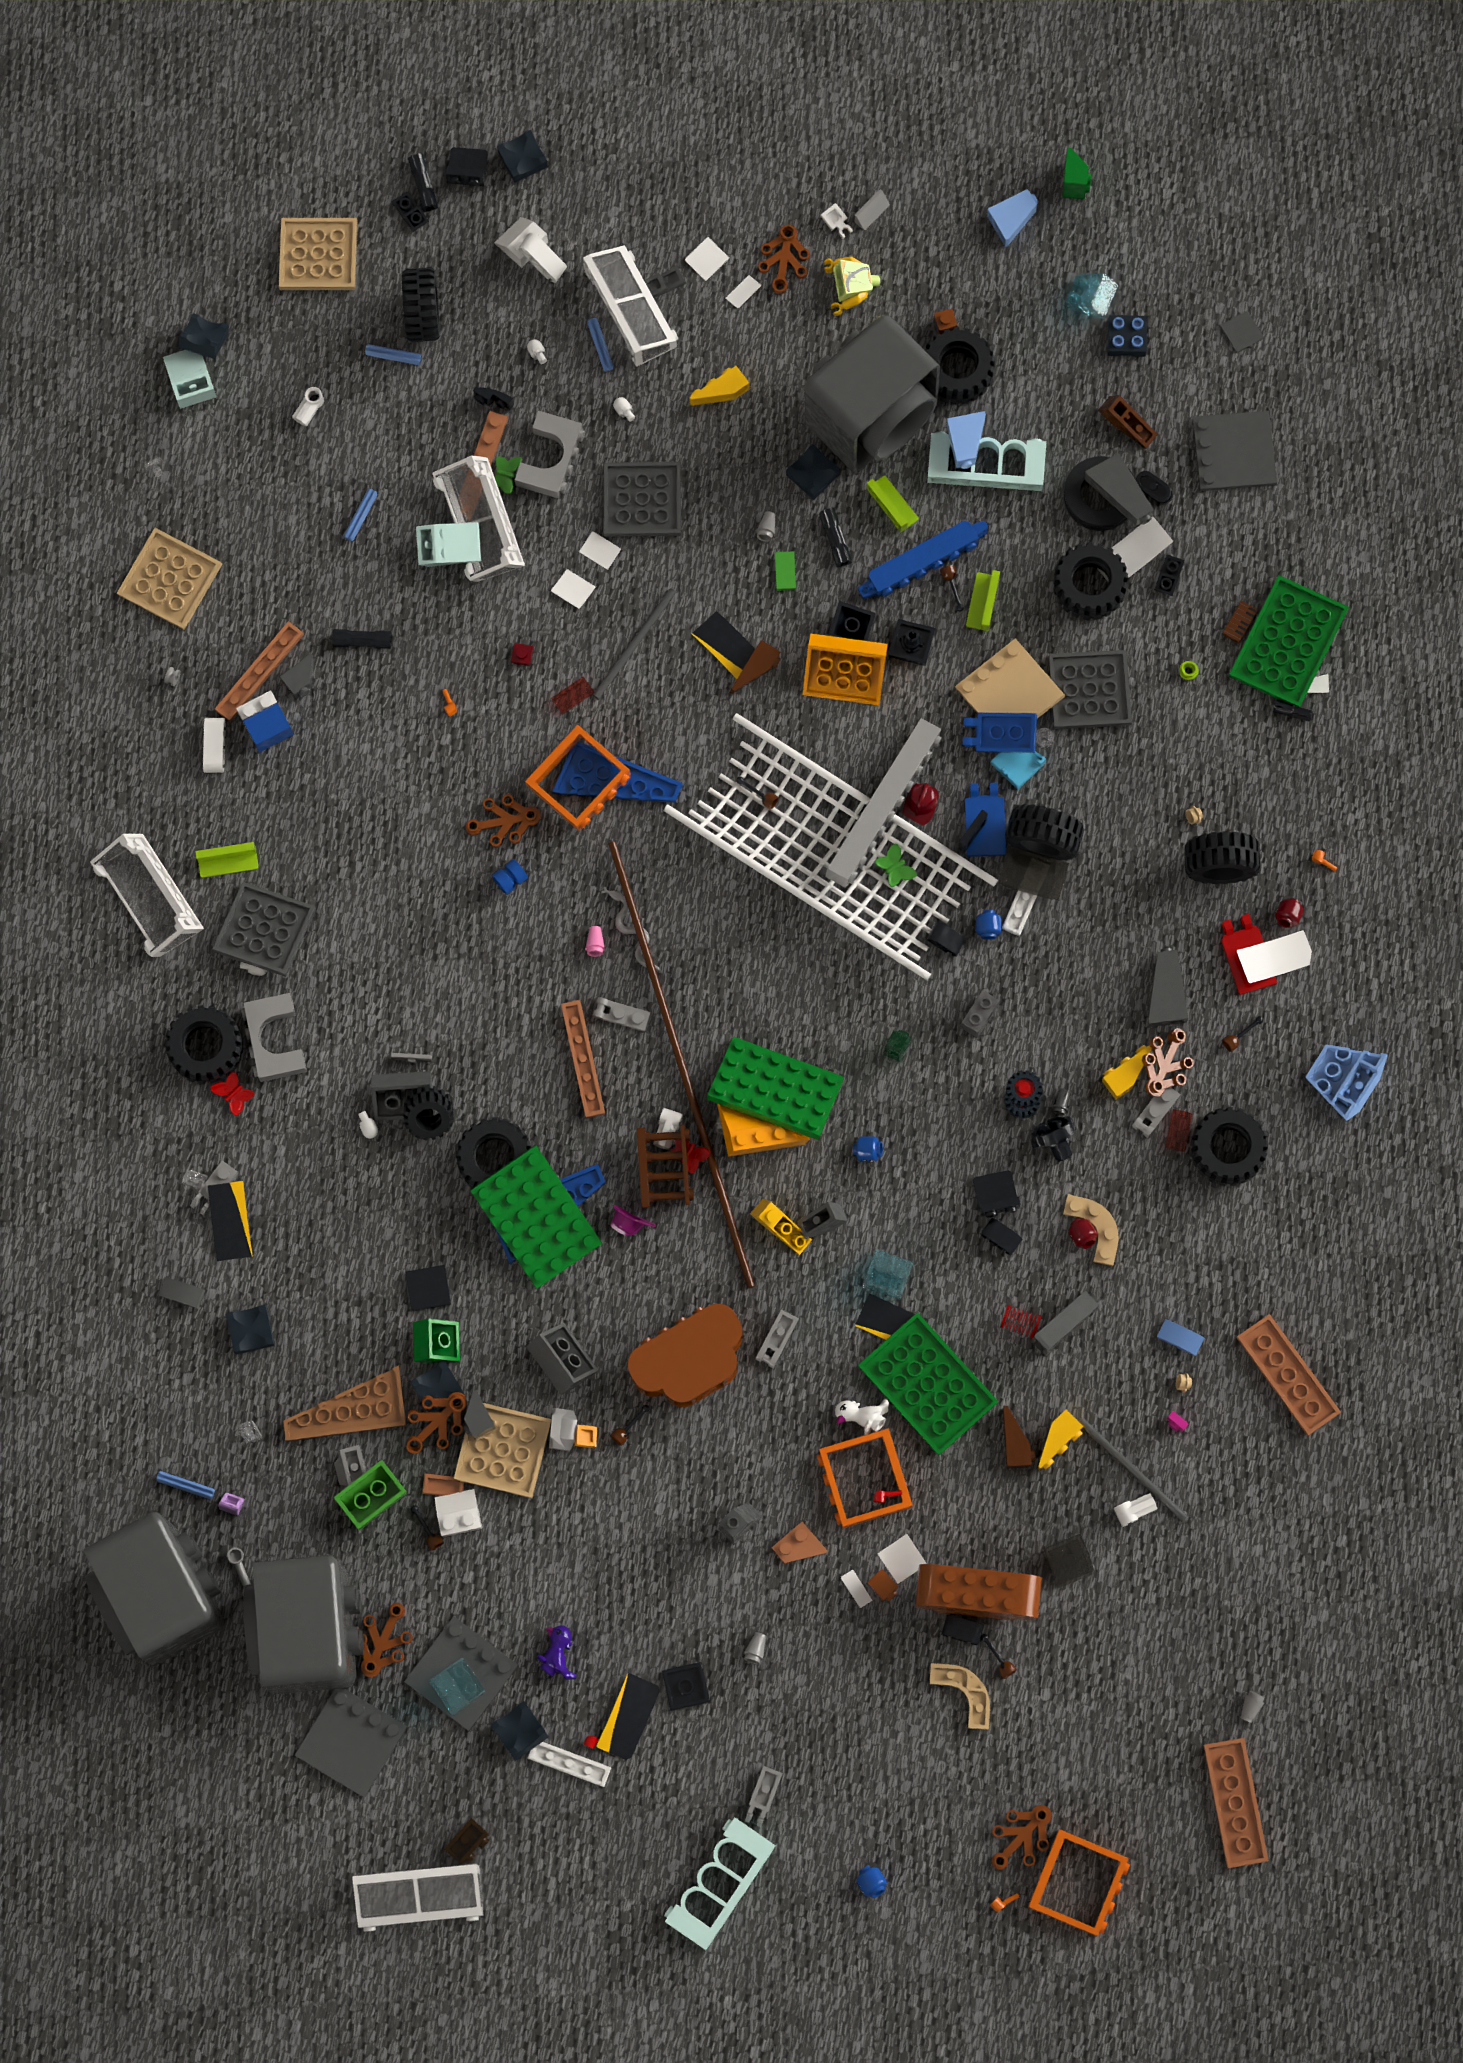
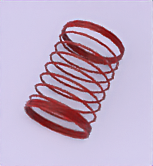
[1000,1305,1042,1339]

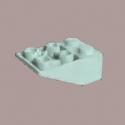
[163,350,216,409]
[416,522,481,567]

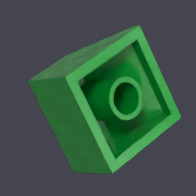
[1062,147,1092,199]
[413,1319,460,1363]

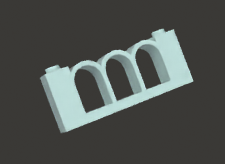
[927,431,1046,491]
[664,1818,776,1950]

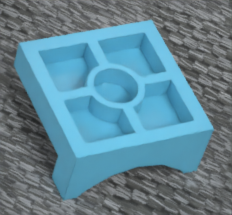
[990,751,1046,790]

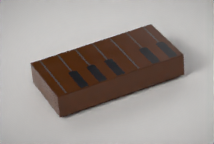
[1222,601,1258,644]

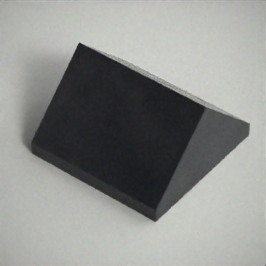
[828,601,876,641]

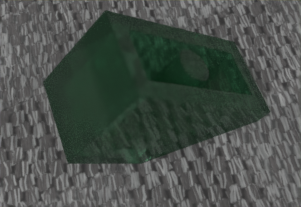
[884,1030,912,1063]

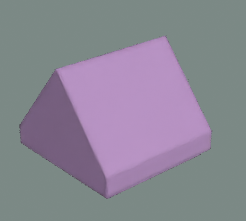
[218,1492,244,1516]

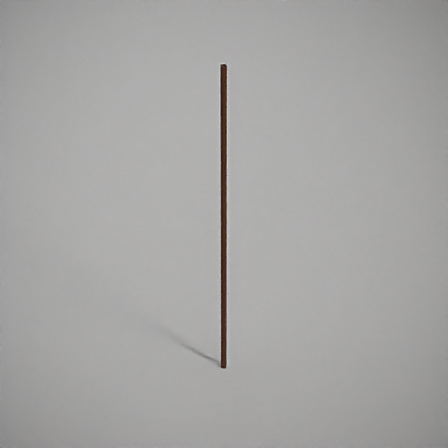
[608,841,755,1289]

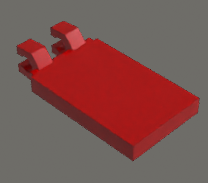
[1221,914,1277,995]

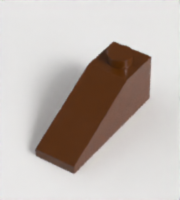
[1098,395,1158,449]
[730,640,781,694]
[1003,1406,1035,1469]

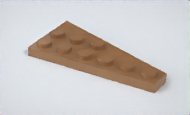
[283,1366,406,1442]

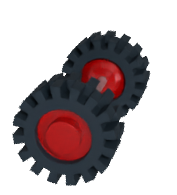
[1004,1070,1043,1119]

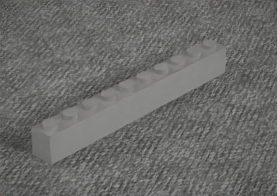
[825,718,942,888]

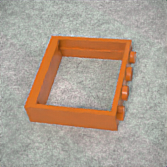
[525,725,631,831]
[816,1428,913,1529]
[1028,1829,1130,1937]

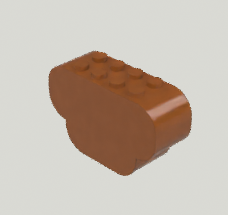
[628,1304,743,1407]
[915,1564,1042,1620]

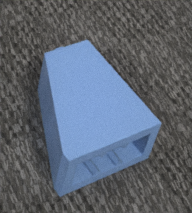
[987,189,1038,247]
[946,411,986,469]

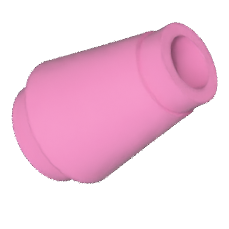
[585,926,605,957]

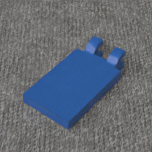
[963,712,1037,753]
[965,783,1006,857]

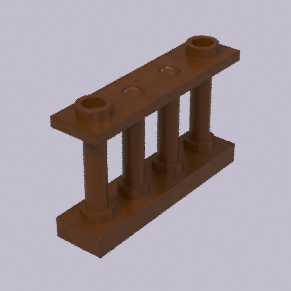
[637,1125,694,1208]

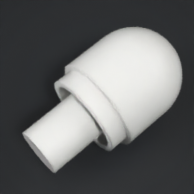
[527,339,547,364]
[613,397,635,422]
[240,962,267,976]
[358,1111,378,1139]

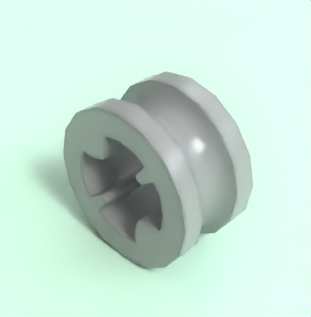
[164,667,181,686]

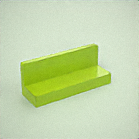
[866,476,919,532]
[966,570,1000,631]
[195,842,259,878]

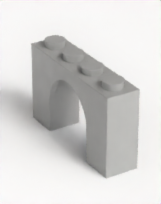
[515,411,585,499]
[241,993,307,1082]

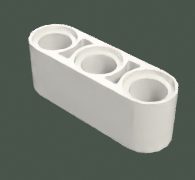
[518,233,567,283]
[203,718,226,773]

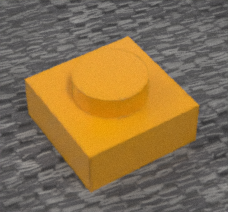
[575,1425,597,1448]

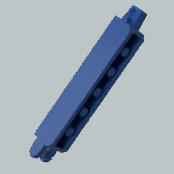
[858,521,988,600]

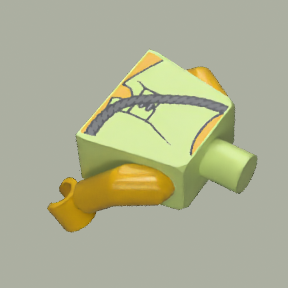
[824,257,880,316]

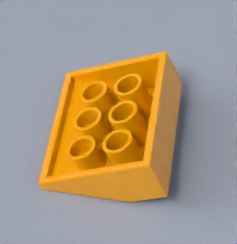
[803,634,888,706]
[717,1104,810,1157]

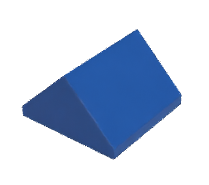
[243,702,294,753]

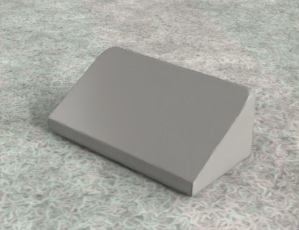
[855,189,889,230]

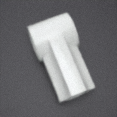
[292,387,324,427]
[653,1108,683,1150]
[1114,1493,1157,1527]

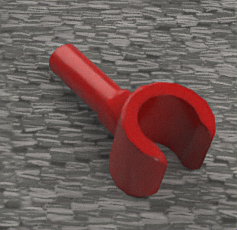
[874,1490,902,1503]
[584,1736,599,1749]

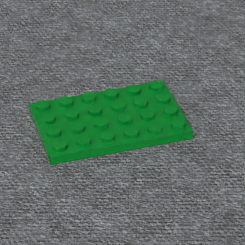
[1229,575,1349,707]
[706,1036,844,1140]
[470,1145,603,1289]
[858,1312,999,1456]

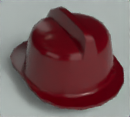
[903,783,939,826]

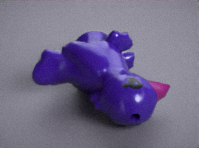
[537,1625,576,1680]

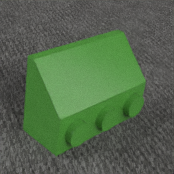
[333,1460,407,1531]

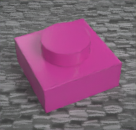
[1167,1411,1188,1432]

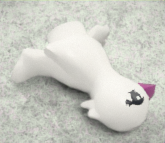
[835,1398,889,1435]

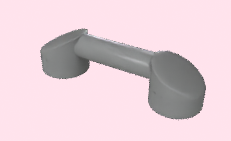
[227,1547,251,1595]

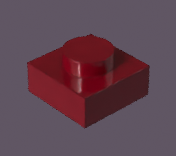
[511,643,534,666]

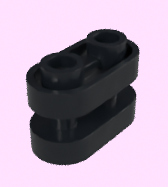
[1136,471,1173,504]

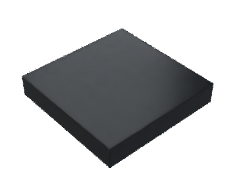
[958,810,988,853]
[405,1265,451,1311]
[662,1662,710,1711]

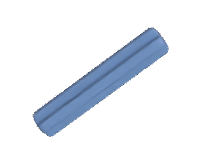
[588,318,614,372]
[365,344,421,365]
[344,488,377,541]
[156,1471,215,1499]

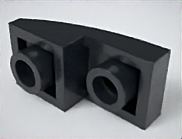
[392,191,429,232]
[473,387,514,410]
[1154,554,1185,596]

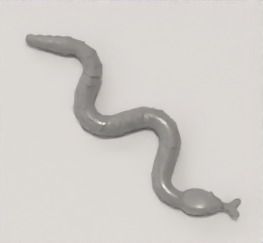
[602,887,660,971]

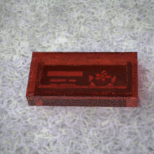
[551,677,594,715]
[1165,1109,1193,1152]

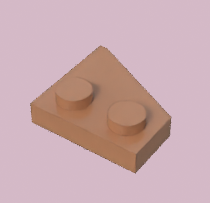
[772,1522,828,1564]

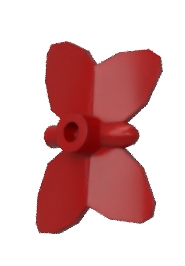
[210,1072,255,1116]
[670,1139,711,1174]

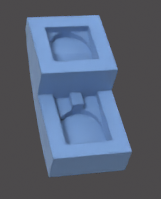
[1157,1319,1204,1356]

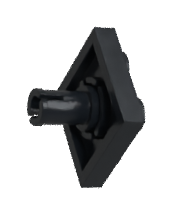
[888,619,936,666]

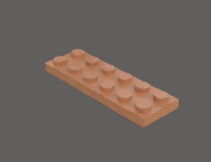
[1236,1314,1341,1436]
[1203,1738,1268,1869]

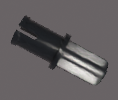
[1273,700,1313,722]

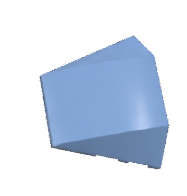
[1305,1045,1388,1121]

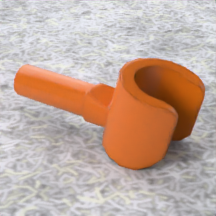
[443,689,457,717]
[1312,850,1337,872]
[990,1893,1020,1912]

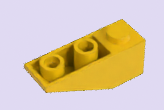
[690,366,750,406]
[1102,1045,1152,1100]
[750,1199,812,1255]
[1037,1410,1083,1471]

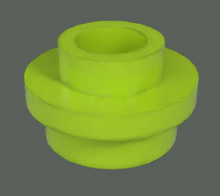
[1179,661,1199,680]

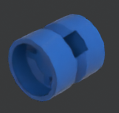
[491,859,529,895]

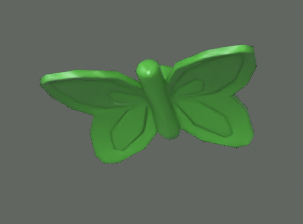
[494,456,522,494]
[875,844,917,887]

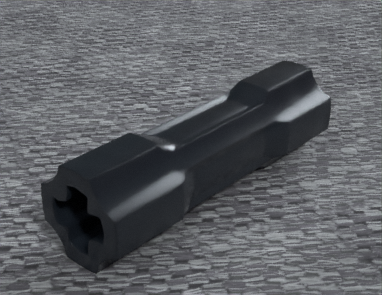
[408,153,438,212]
[819,508,852,567]
[332,629,392,649]

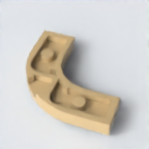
[1063,1194,1119,1266]
[930,1663,990,1730]

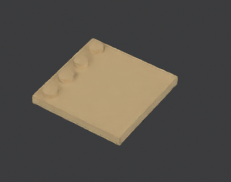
[279,218,357,290]
[117,528,222,630]
[955,638,1065,719]
[454,1403,551,1498]

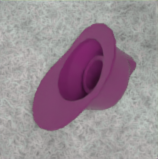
[610,1205,656,1236]

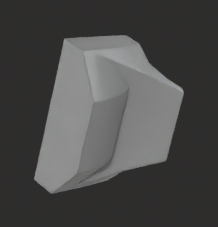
[549,1408,577,1451]
[334,1445,367,1486]

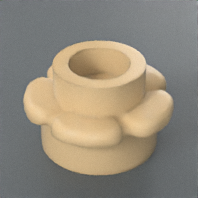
[1185,806,1203,824]
[1176,1373,1192,1393]

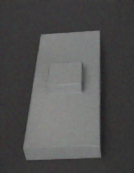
[392,1053,432,1063]

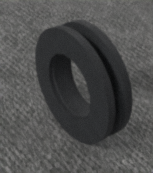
[1064,456,1136,531]

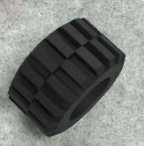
[403,1085,454,1140]

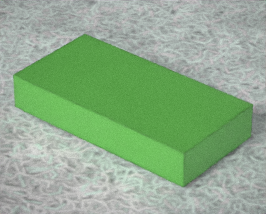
[775,551,796,591]

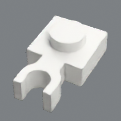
[820,203,853,239]

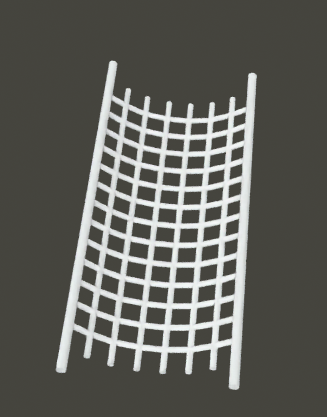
[664,713,998,980]

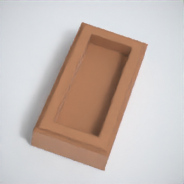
[422,1474,464,1496]

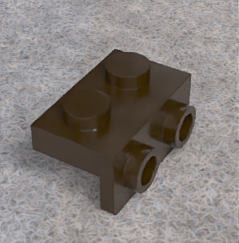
[444,1818,490,1866]

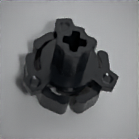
[1031,1116,1076,1162]

